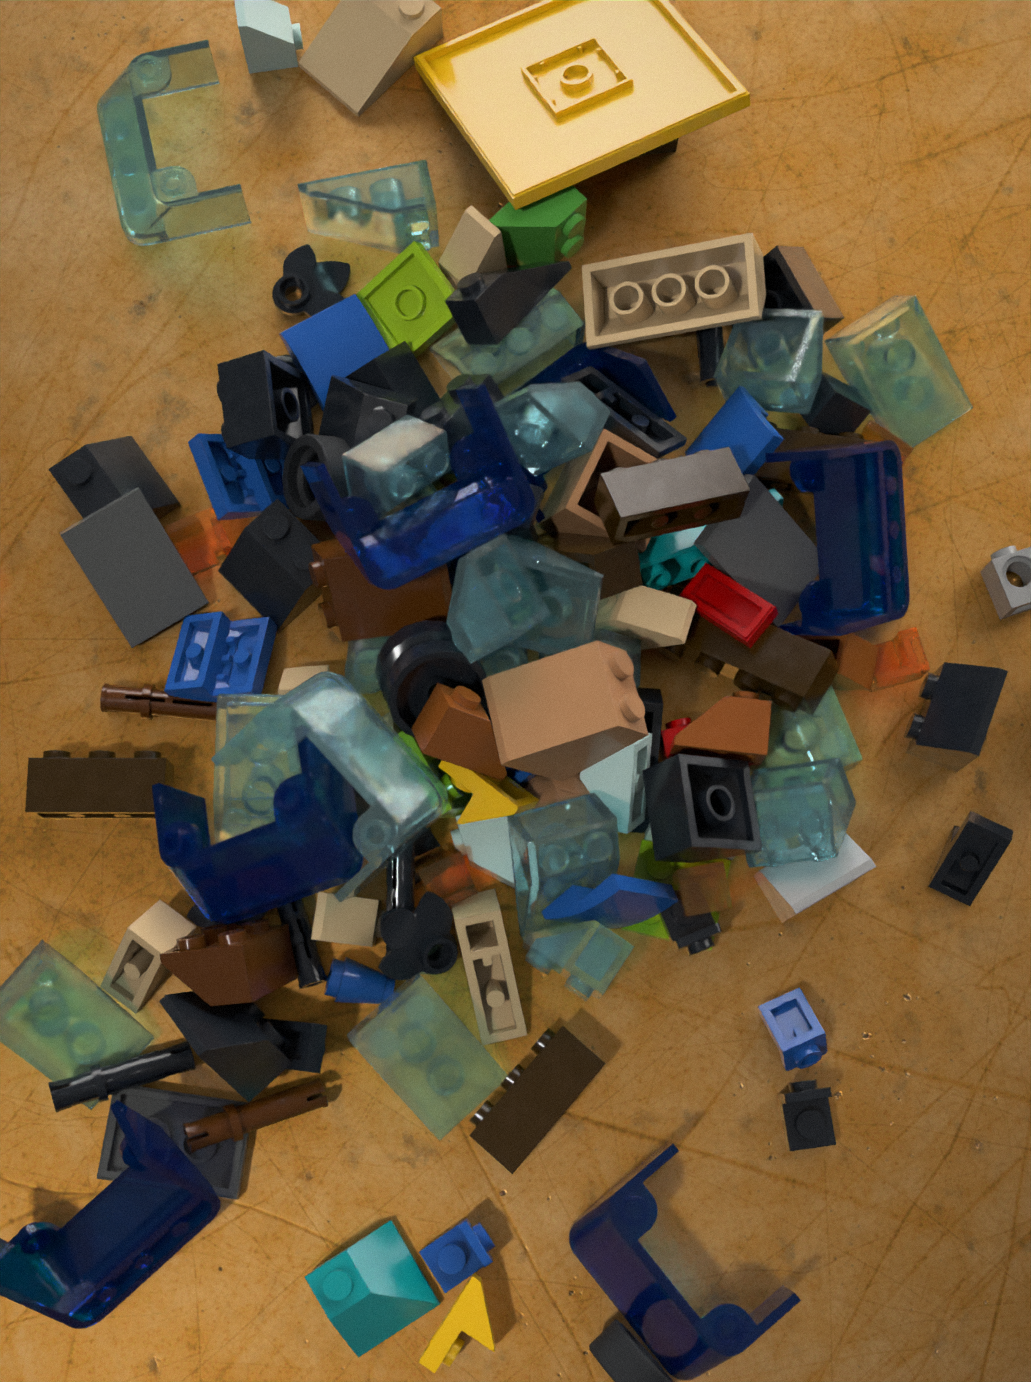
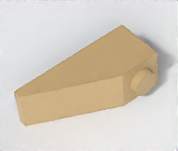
[450,889,527,1046]

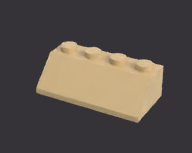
[582,233,766,350]

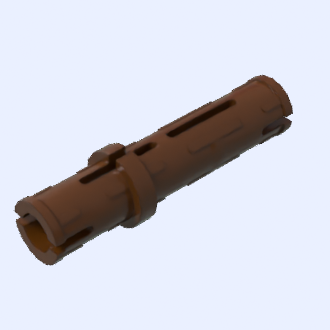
[100,683,240,724]
[182,1077,328,1154]

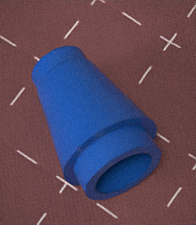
[324,957,396,1005]

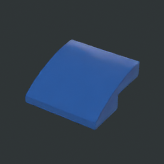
[279,294,389,411]
[685,385,784,476]
[188,433,289,520]
[164,611,278,703]
[541,874,679,929]

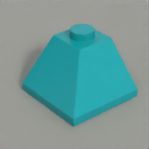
[305,1220,440,1358]

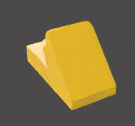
[438,760,539,824]
[419,1273,495,1373]

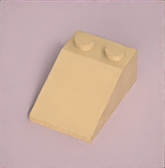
[298,0,443,117]

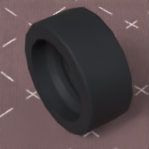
[282,434,357,521]
[589,1320,673,1382]

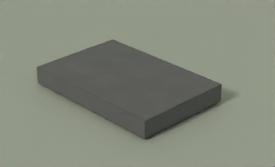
[693,474,828,628]
[59,487,209,648]
[97,1086,250,1199]

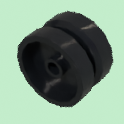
[375,620,487,737]

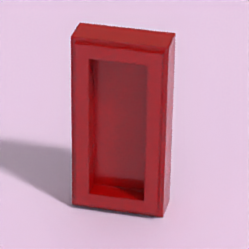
[679,563,779,649]

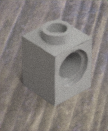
[980,546,1031,620]

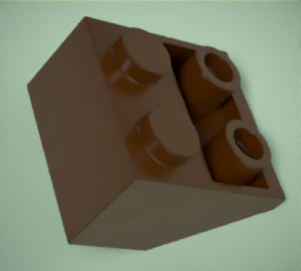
[159,919,298,1006]

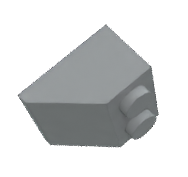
[754,825,876,923]

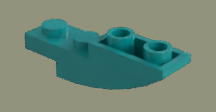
[638,488,784,591]

